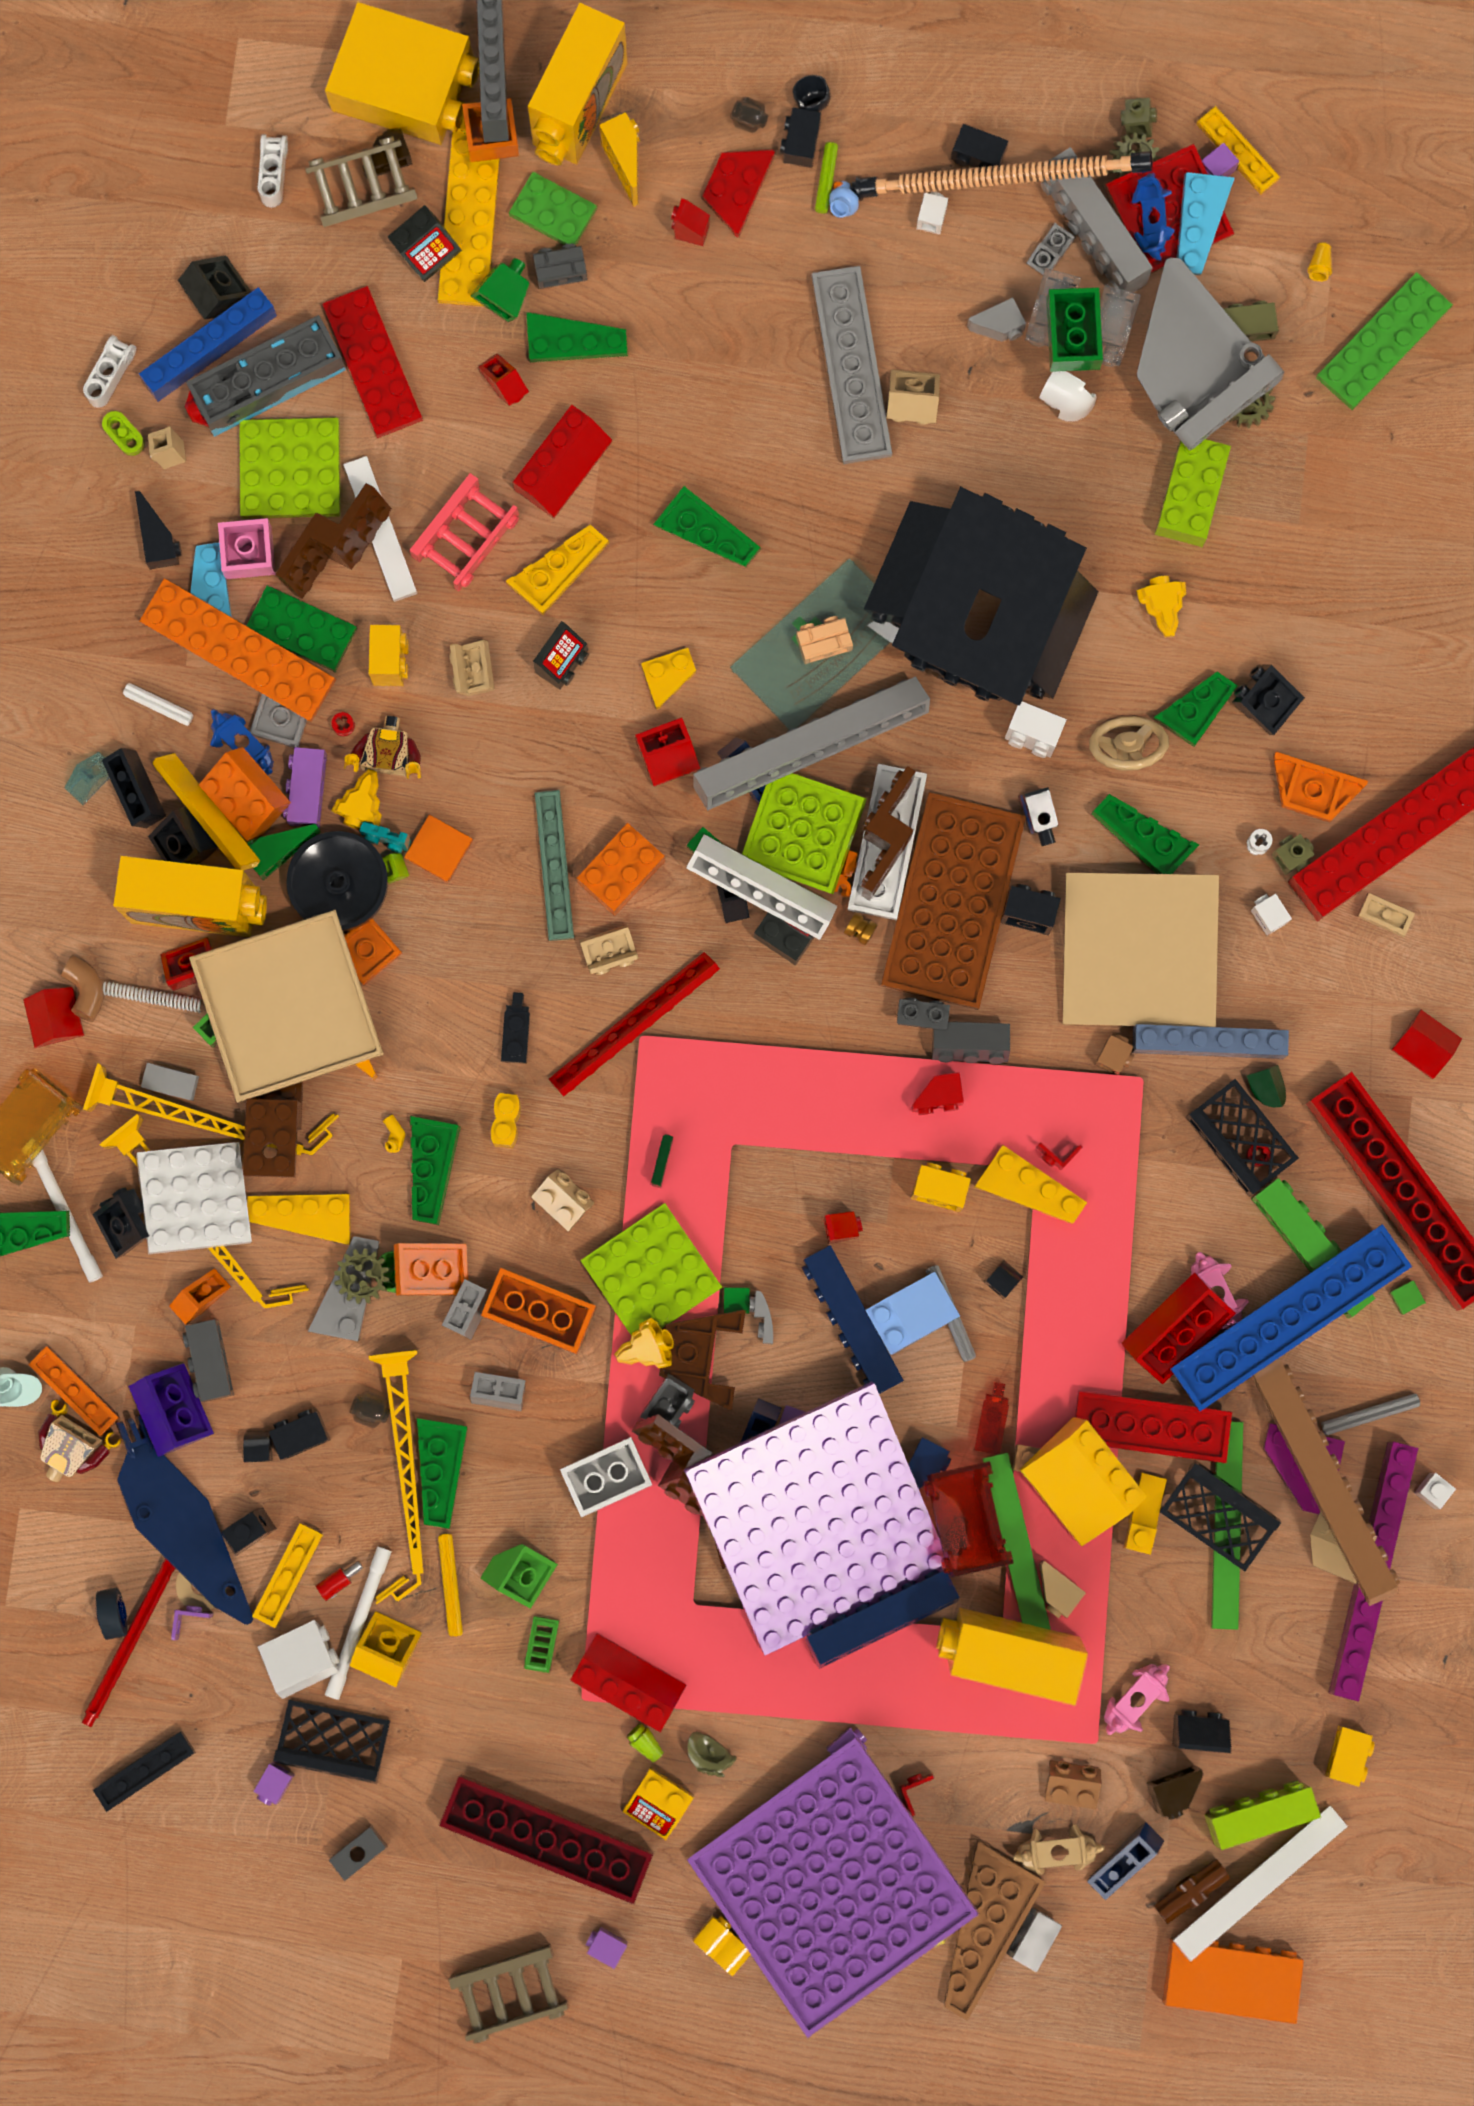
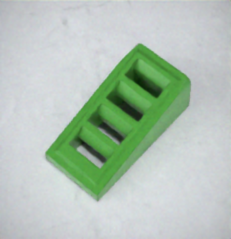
[524,1616,559,1673]

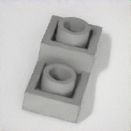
[1026,223,1075,277]
[141,1063,199,1101]
[749,1291,773,1345]

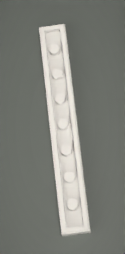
[1173,1806,1348,1961]

